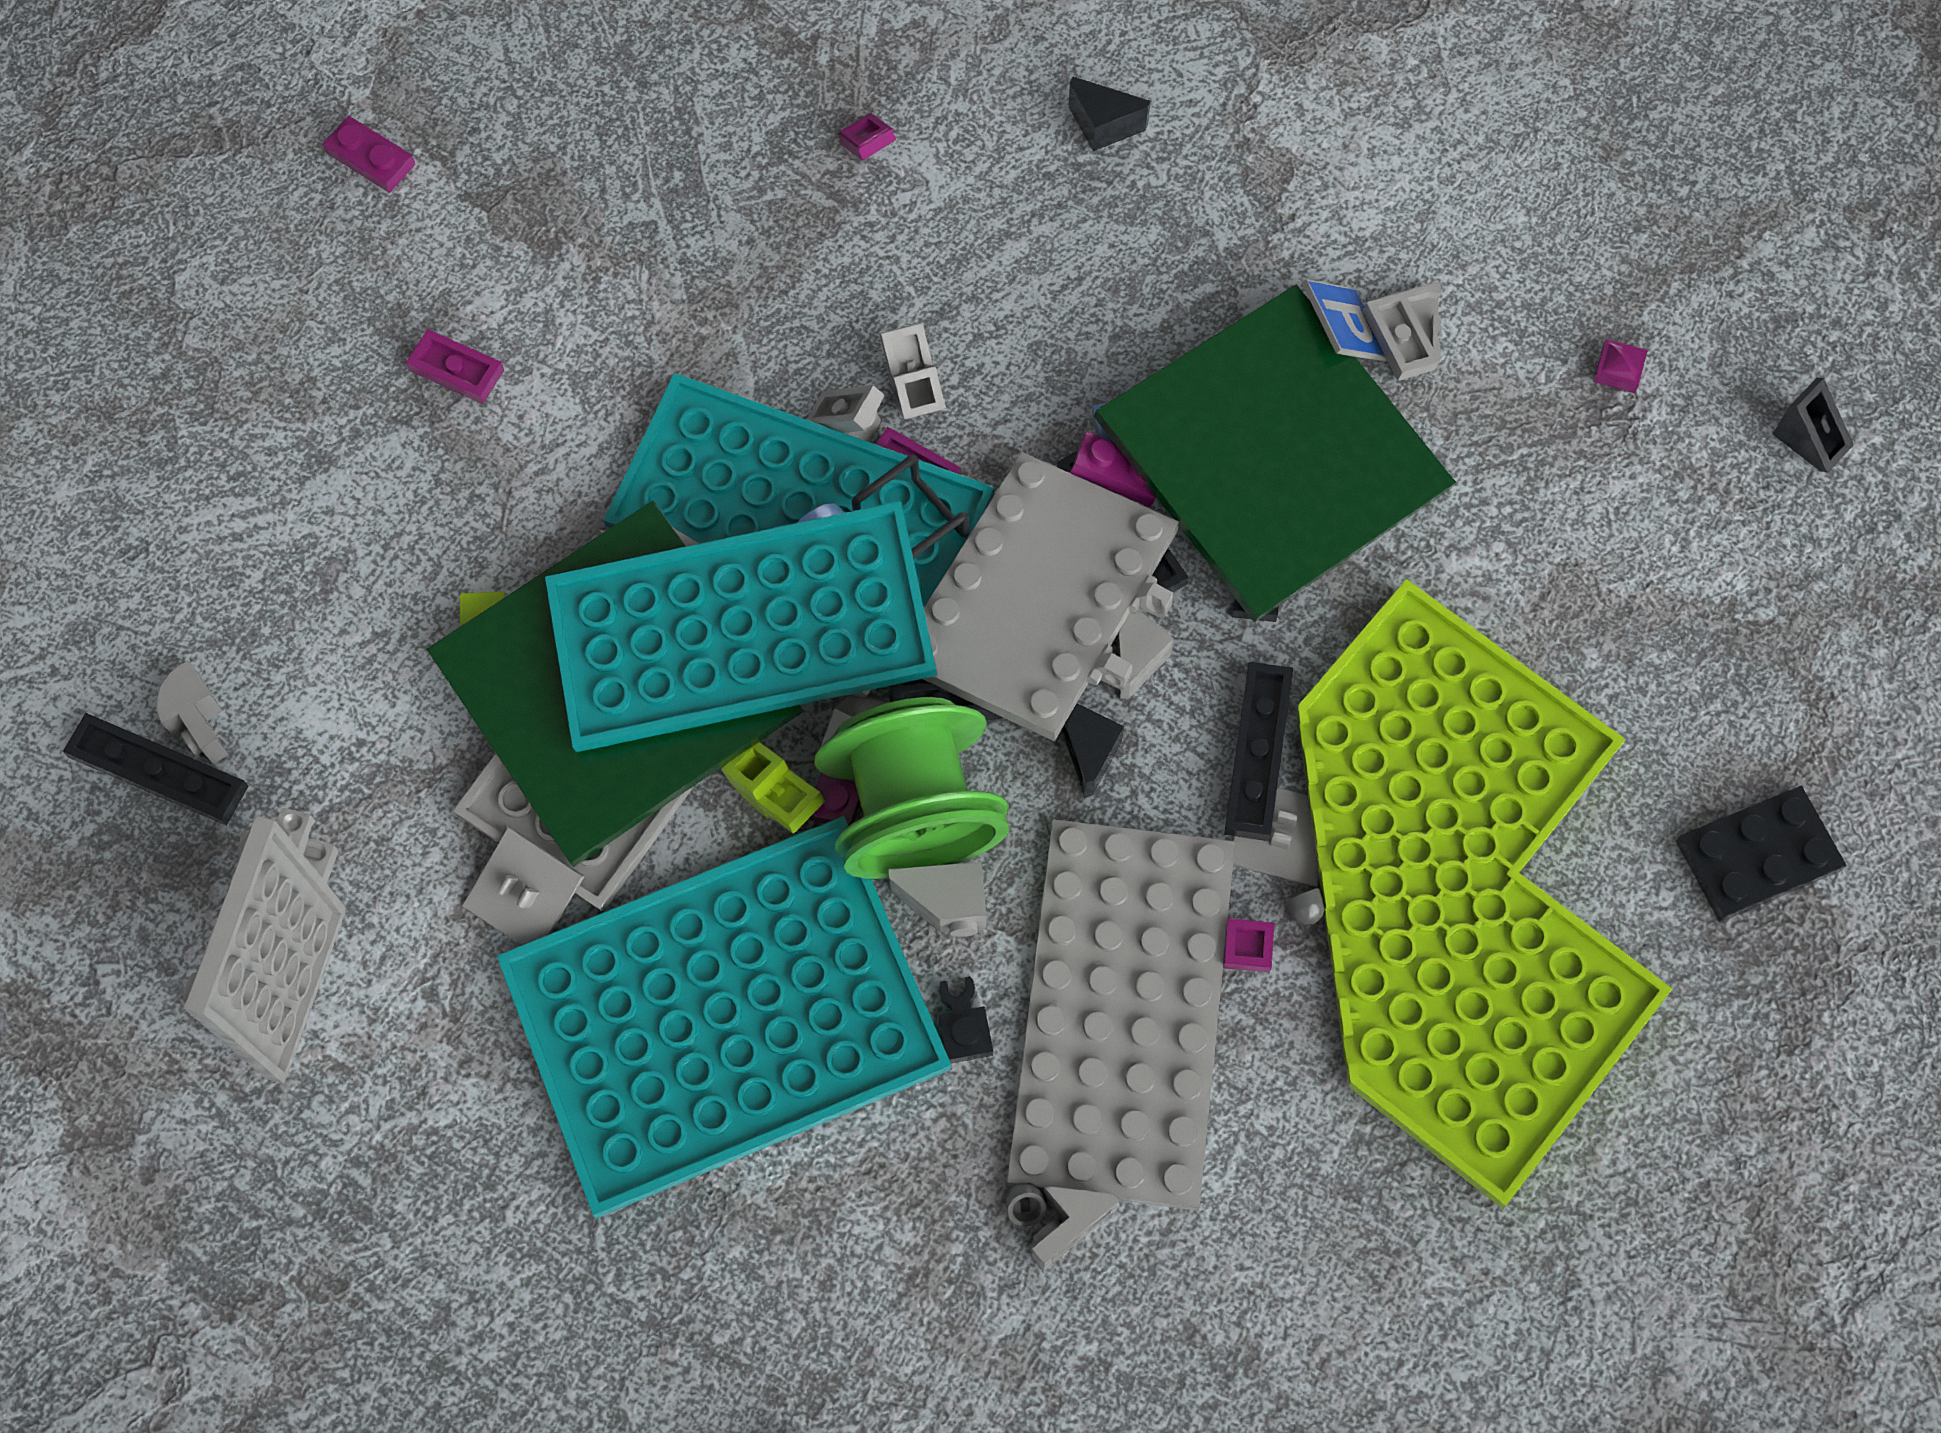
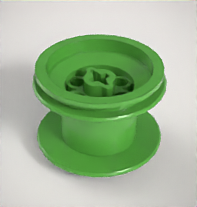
[814,697,1010,879]

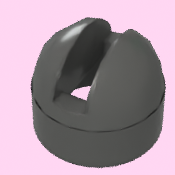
[1284,888,1325,926]
[1006,1183,1046,1226]

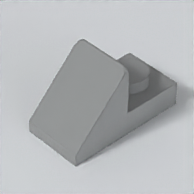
[806,385,885,442]
[1031,1186,1119,1271]

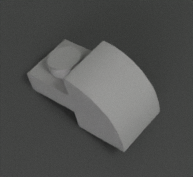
[879,322,946,419]
[156,660,229,764]

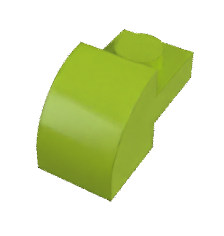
[722,742,825,834]

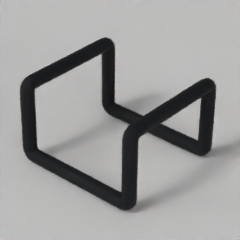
[852,455,969,559]

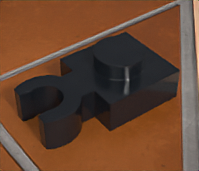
[938,976,994,1064]

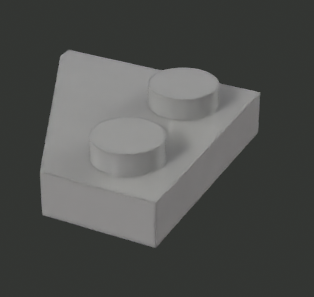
[1362,281,1441,381]

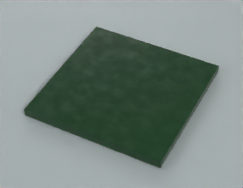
[1094,284,1456,623]
[426,500,803,867]

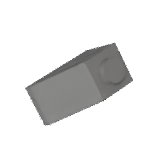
[889,862,987,937]

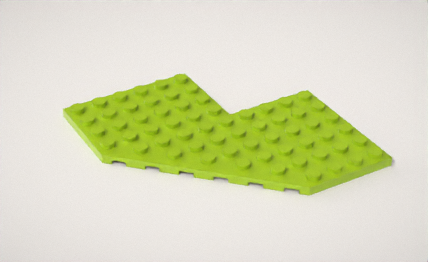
[1296,579,1673,1209]

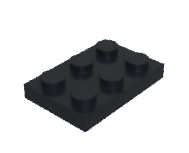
[1676,785,1847,922]

